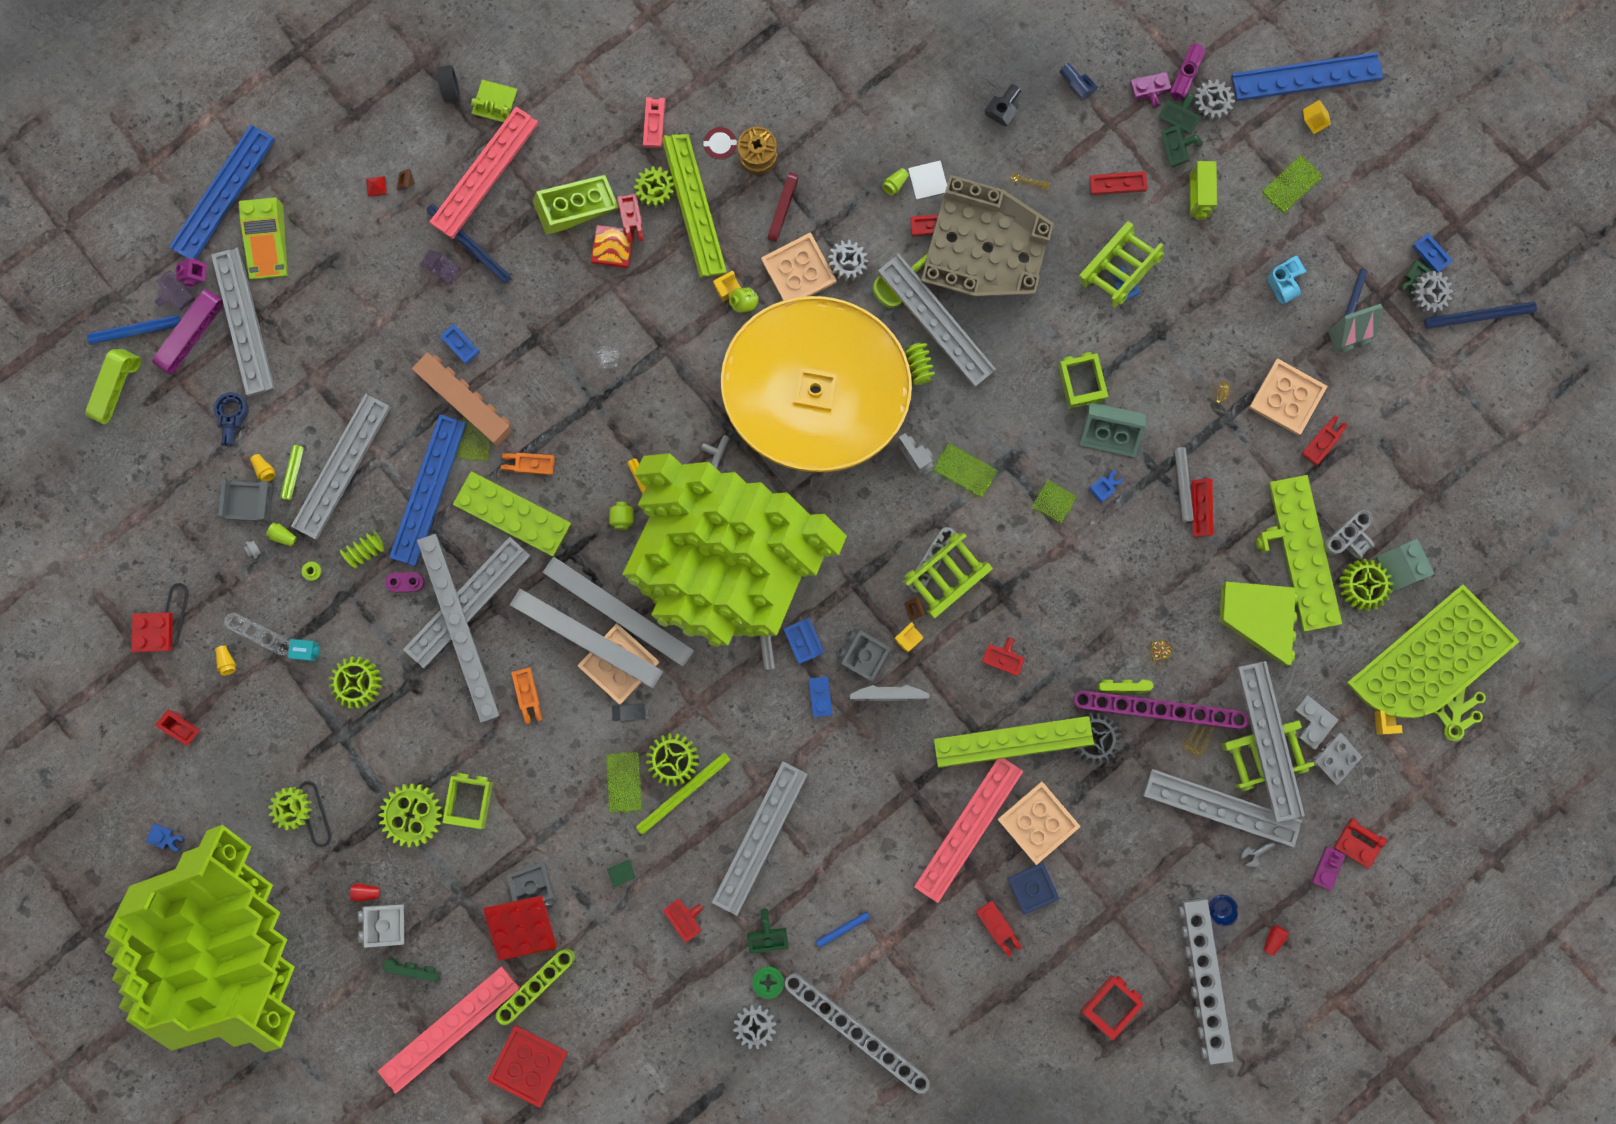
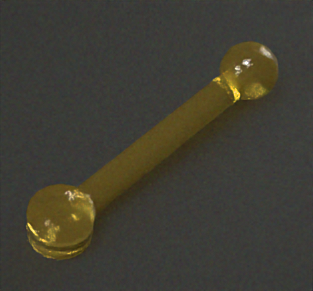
[1011,173,1049,188]

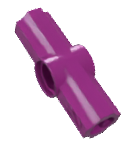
[1169,44,1206,101]

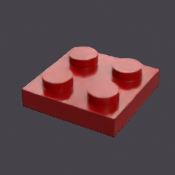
[132,612,173,653]

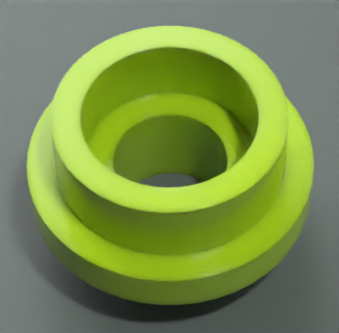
[302,562,321,581]

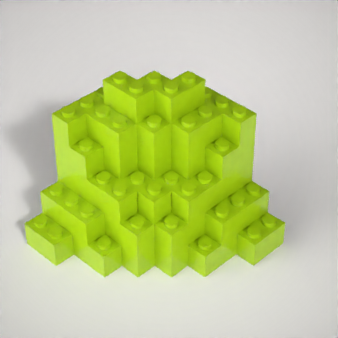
[622,453,847,647]
[105,825,295,1052]

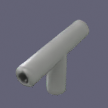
[701,435,730,469]

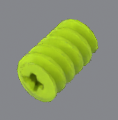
[905,343,935,385]
[340,530,384,569]

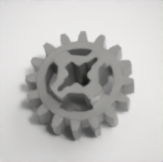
[1193,79,1235,121]
[827,240,868,281]
[1411,271,1453,313]
[733,1004,777,1049]

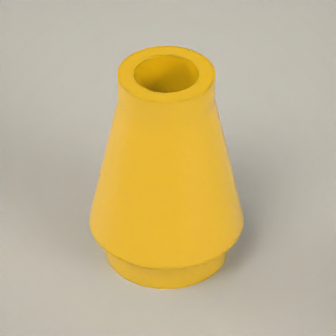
[250,454,275,482]
[215,646,237,676]

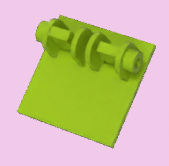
[471,80,517,122]

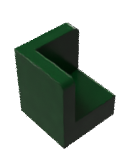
[607,859,636,887]

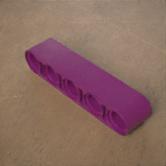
[152,289,223,374]

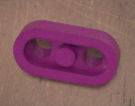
[385,572,425,593]

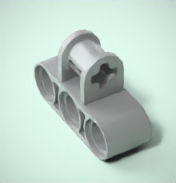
[1324,510,1375,560]

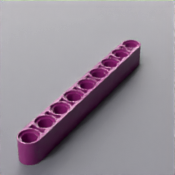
[1072,691,1249,729]

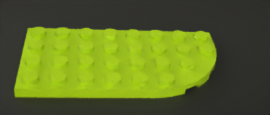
[1346,585,1520,719]

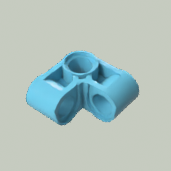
[1267,256,1307,304]

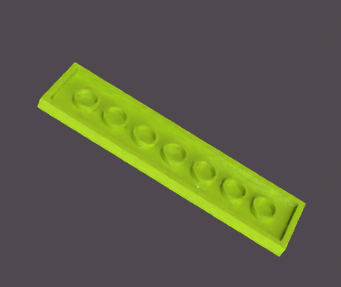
[1268,475,1342,632]

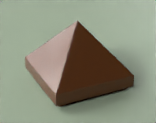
[396,169,415,191]
[905,597,925,621]

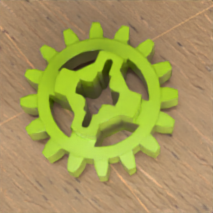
[634,166,675,208]
[268,787,312,830]

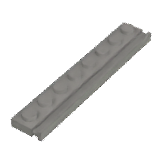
[211,247,275,397]
[877,254,996,387]
[291,394,391,540]
[403,537,530,668]
[1237,661,1305,822]
[712,761,808,916]
[1143,769,1302,847]

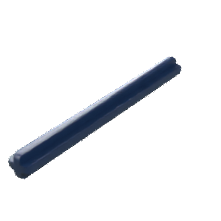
[426,204,511,284]
[1424,302,1537,329]

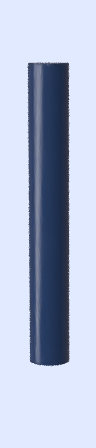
[1345,269,1368,316]

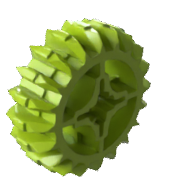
[1339,559,1393,611]
[329,657,382,709]
[646,733,699,786]

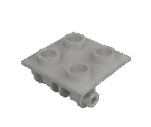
[1313,733,1362,786]

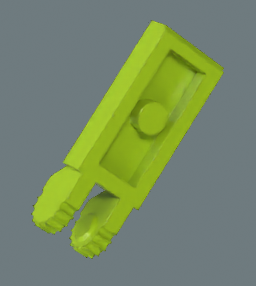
[1096,679,1154,694]

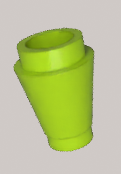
[882,168,909,196]
[266,522,297,547]

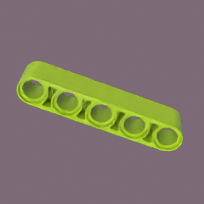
[496,949,575,1025]

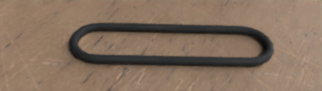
[165,583,188,648]
[299,781,331,847]

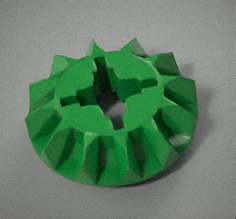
[752,966,784,999]

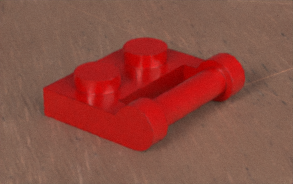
[1333,818,1387,869]

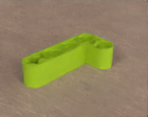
[85,349,142,425]

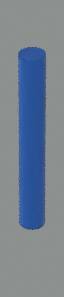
[816,911,870,948]

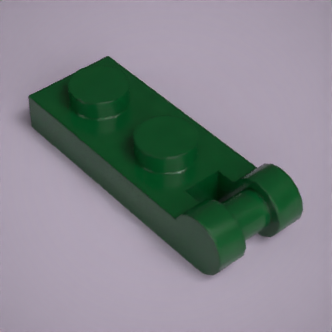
[382,958,441,982]

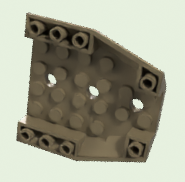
[921,175,1054,297]

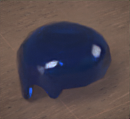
[1208,894,1239,927]

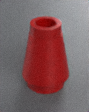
[350,883,380,903]
[1263,925,1289,956]

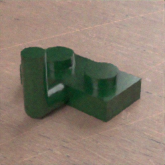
[1159,93,1201,134]
[1161,125,1203,168]
[747,908,789,954]

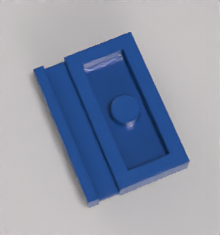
[784,618,824,664]

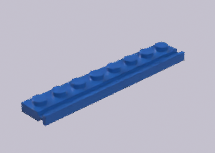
[1231,52,1383,102]
[169,124,275,259]
[389,415,467,567]

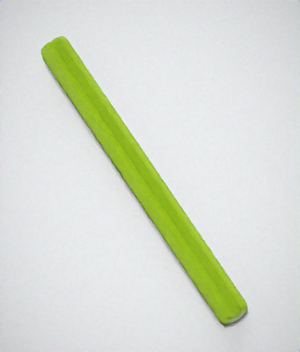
[636,753,730,834]

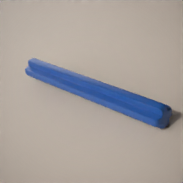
[87,315,181,344]

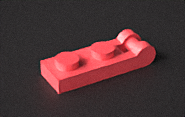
[643,97,665,148]

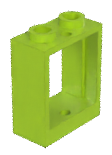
[1189,161,1217,220]
[1058,352,1108,409]
[442,773,493,829]

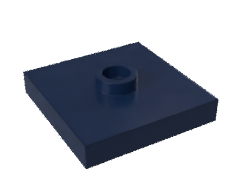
[1007,862,1059,915]

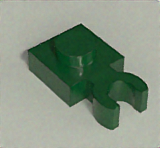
[1399,260,1431,296]

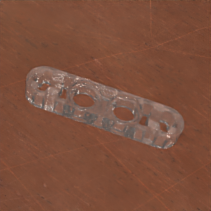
[224,613,290,656]

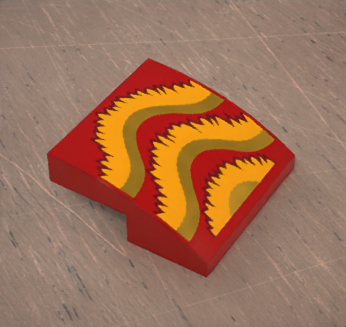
[591,225,635,268]

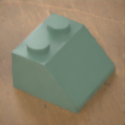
[1375,539,1434,592]

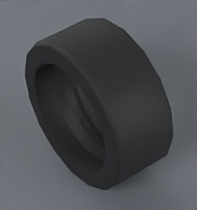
[437,65,460,103]

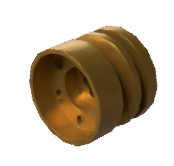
[737,127,778,176]

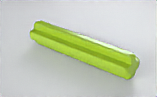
[280,445,304,500]

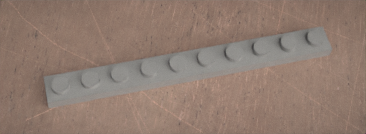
[417,534,500,722]

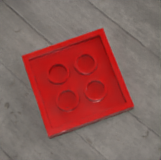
[484,895,557,961]
[487,1025,568,1108]

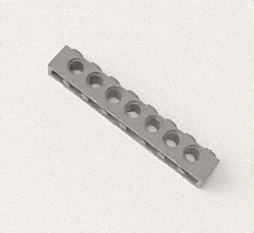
[1178,898,1234,1065]

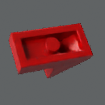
[154,709,199,746]

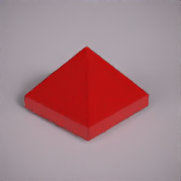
[366,176,387,197]

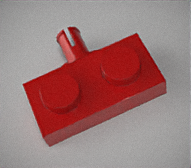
[981,637,1025,677]
[663,898,704,943]

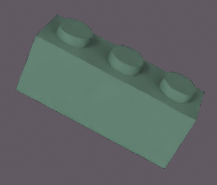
[1080,402,1146,457]

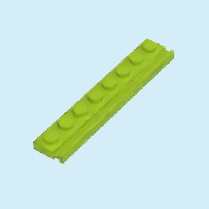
[662,134,727,278]
[934,716,1094,768]

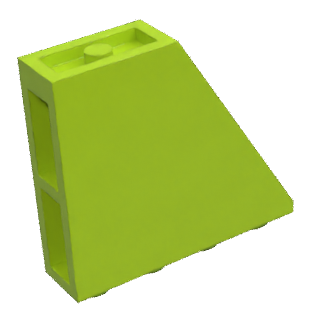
[1219,582,1298,666]

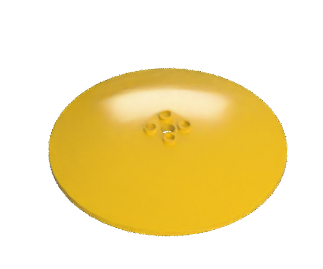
[721,296,912,472]

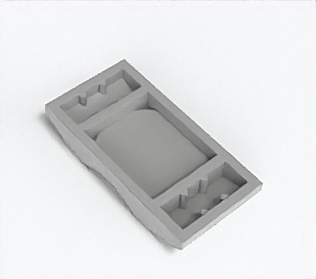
[850,685,929,701]

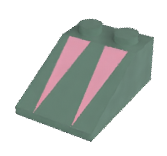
[1328,304,1382,352]

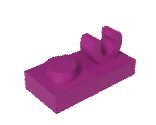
[1311,846,1346,891]

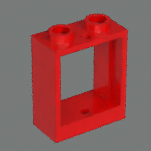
[1080,975,1144,1040]

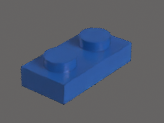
[1411,233,1453,273]
[440,324,480,365]
[809,677,832,717]

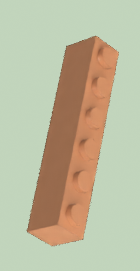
[412,352,513,447]

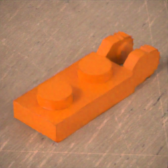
[501,453,555,475]
[511,667,542,724]

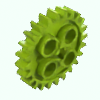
[379,783,444,847]

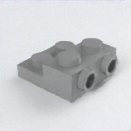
[897,433,934,476]
[357,904,404,948]

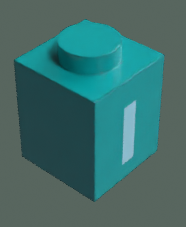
[288,639,320,662]

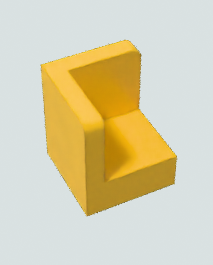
[1303,100,1331,134]
[713,271,741,302]
[894,622,923,653]
[1374,710,1403,735]

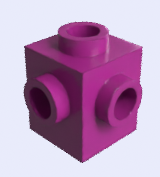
[175,258,207,287]

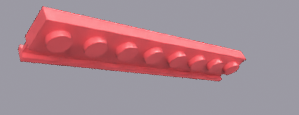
[429,107,539,239]
[914,759,1023,903]
[377,966,520,1094]

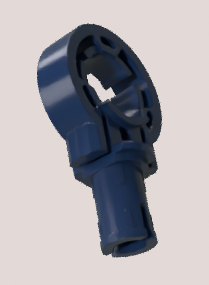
[214,392,249,447]

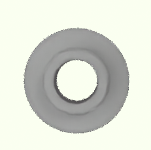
[244,540,261,559]

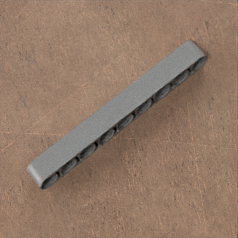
[543,557,694,666]
[510,588,663,688]
[785,973,930,1094]

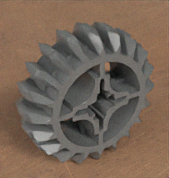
[1071,713,1121,765]

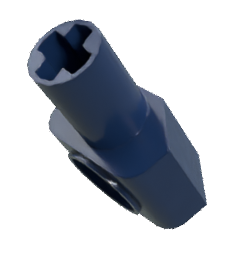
[1059,63,1098,101]

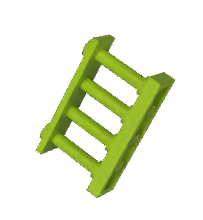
[1079,221,1164,308]
[902,532,993,618]
[1221,721,1315,791]

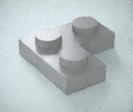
[1294,695,1339,750]

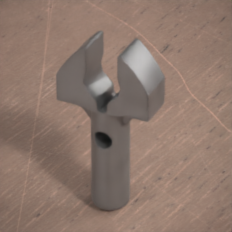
[1240,840,1275,867]

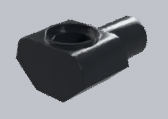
[984,84,1021,127]

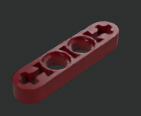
[768,172,799,242]

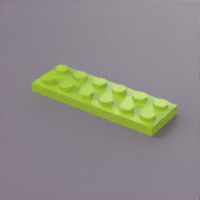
[453,471,572,557]

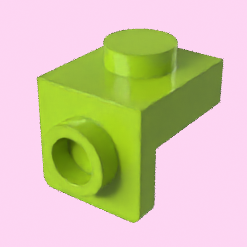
[1256,526,1286,554]

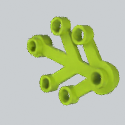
[1433,688,1486,741]

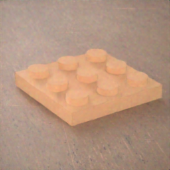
[761,232,837,306]
[1249,358,1327,436]
[578,623,660,705]
[997,781,1081,865]

